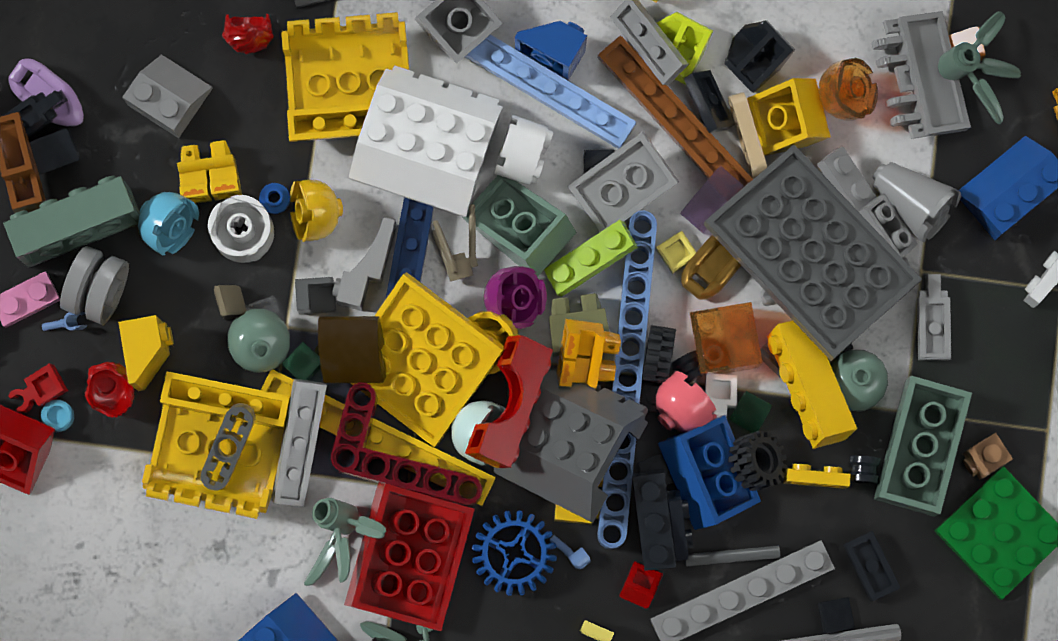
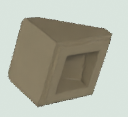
[214,285,247,321]

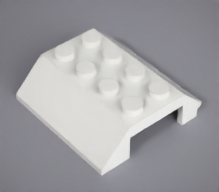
[349,65,503,217]

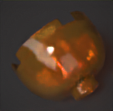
[819,57,878,121]

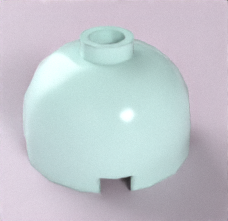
[451,401,506,466]

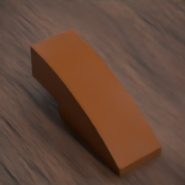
[0,112,46,213]

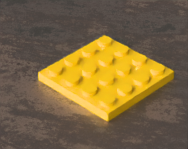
[351,272,504,447]

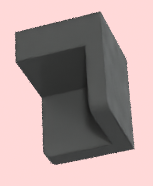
[295,277,336,315]

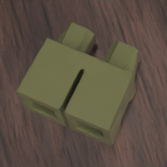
[549,293,609,357]

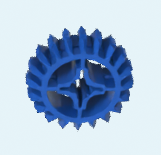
[472,511,557,596]

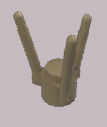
[431,204,478,282]

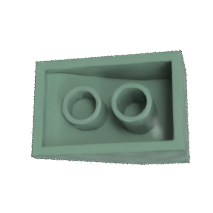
[462,175,577,277]

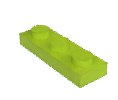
[544,220,638,297]

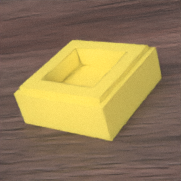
[656,231,696,274]
[580,620,614,641]

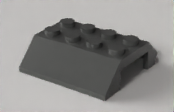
[494,368,648,523]

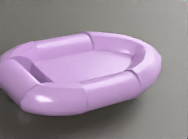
[8,59,84,126]

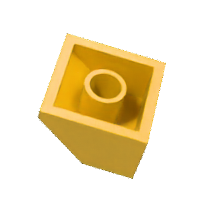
[747,78,831,156]
[118,315,174,391]

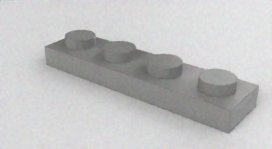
[271,379,327,507]

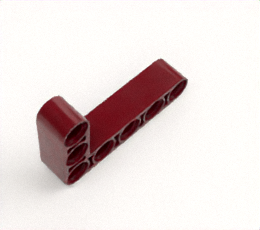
[331,383,483,506]

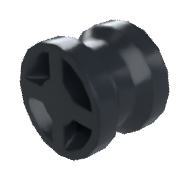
[671,350,709,384]
[849,455,881,484]

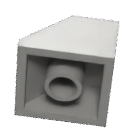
[415,0,503,64]
[122,54,213,138]

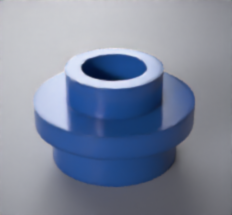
[259,183,290,214]

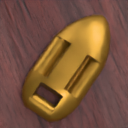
[681,235,741,300]

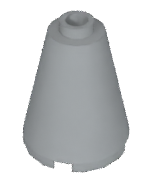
[872,162,961,242]

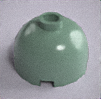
[228,309,290,373]
[830,350,888,412]

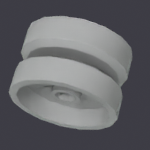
[60,246,129,325]

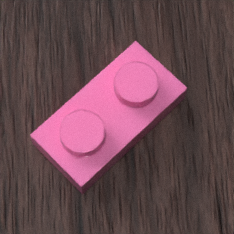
[0,271,60,328]

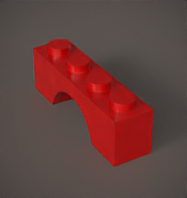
[465,335,553,468]

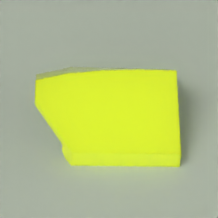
[656,12,713,85]

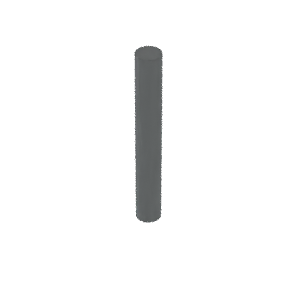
[685,545,780,567]

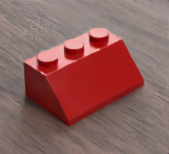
[0,405,55,495]

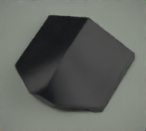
[724,20,795,93]

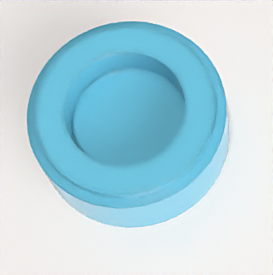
[41,400,74,432]

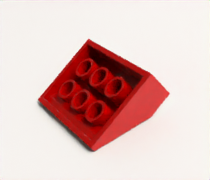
[344,483,475,631]

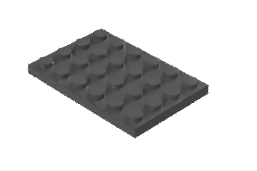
[703,145,922,361]

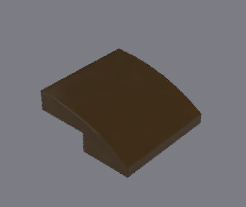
[318,316,386,383]

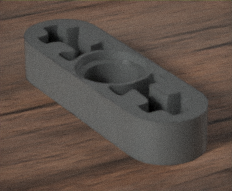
[201,403,256,490]

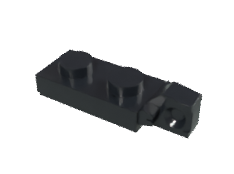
[3,90,68,138]

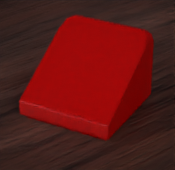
[620,561,663,609]

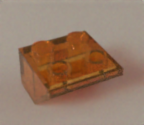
[689,302,763,374]

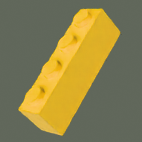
[767,320,857,449]

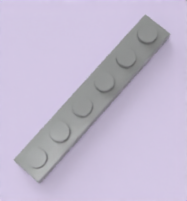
[650,540,835,641]

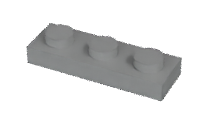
[610,0,689,85]

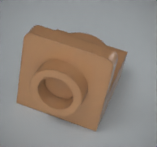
[963,433,1013,480]

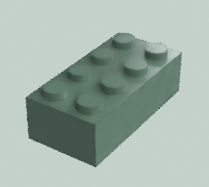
[3,176,140,268]
[874,376,972,517]

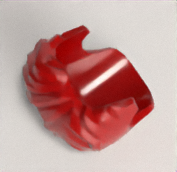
[222,14,274,54]
[85,362,134,418]

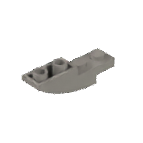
[817,146,918,258]

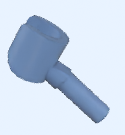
[42,312,87,331]
[550,535,591,569]

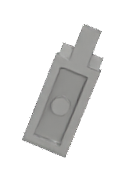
[917,274,951,360]

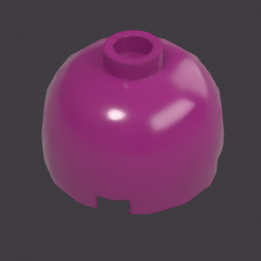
[483,266,547,329]

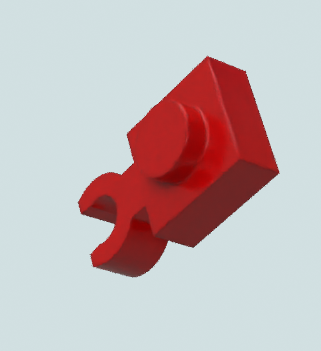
[8,363,68,413]

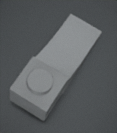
[333,217,397,311]

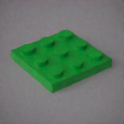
[935,466,1058,600]

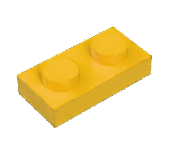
[783,464,850,489]

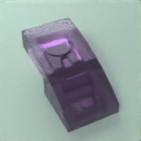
[680,165,744,234]

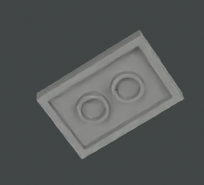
[568,131,679,232]

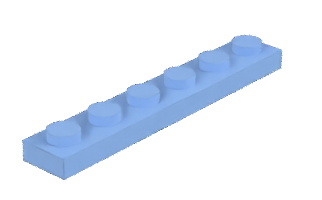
[465,34,636,149]

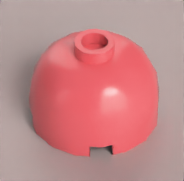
[656,371,717,433]

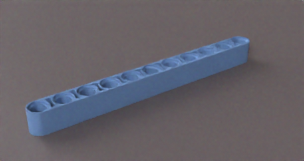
[597,210,657,550]

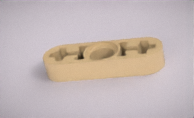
[728,92,767,179]

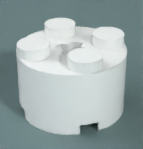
[494,115,553,185]
[208,195,274,263]

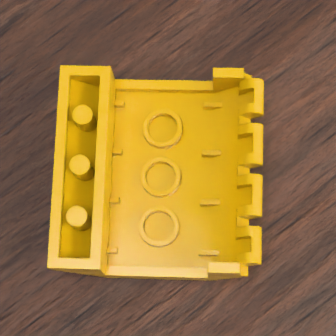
[281,12,409,142]
[142,371,290,519]

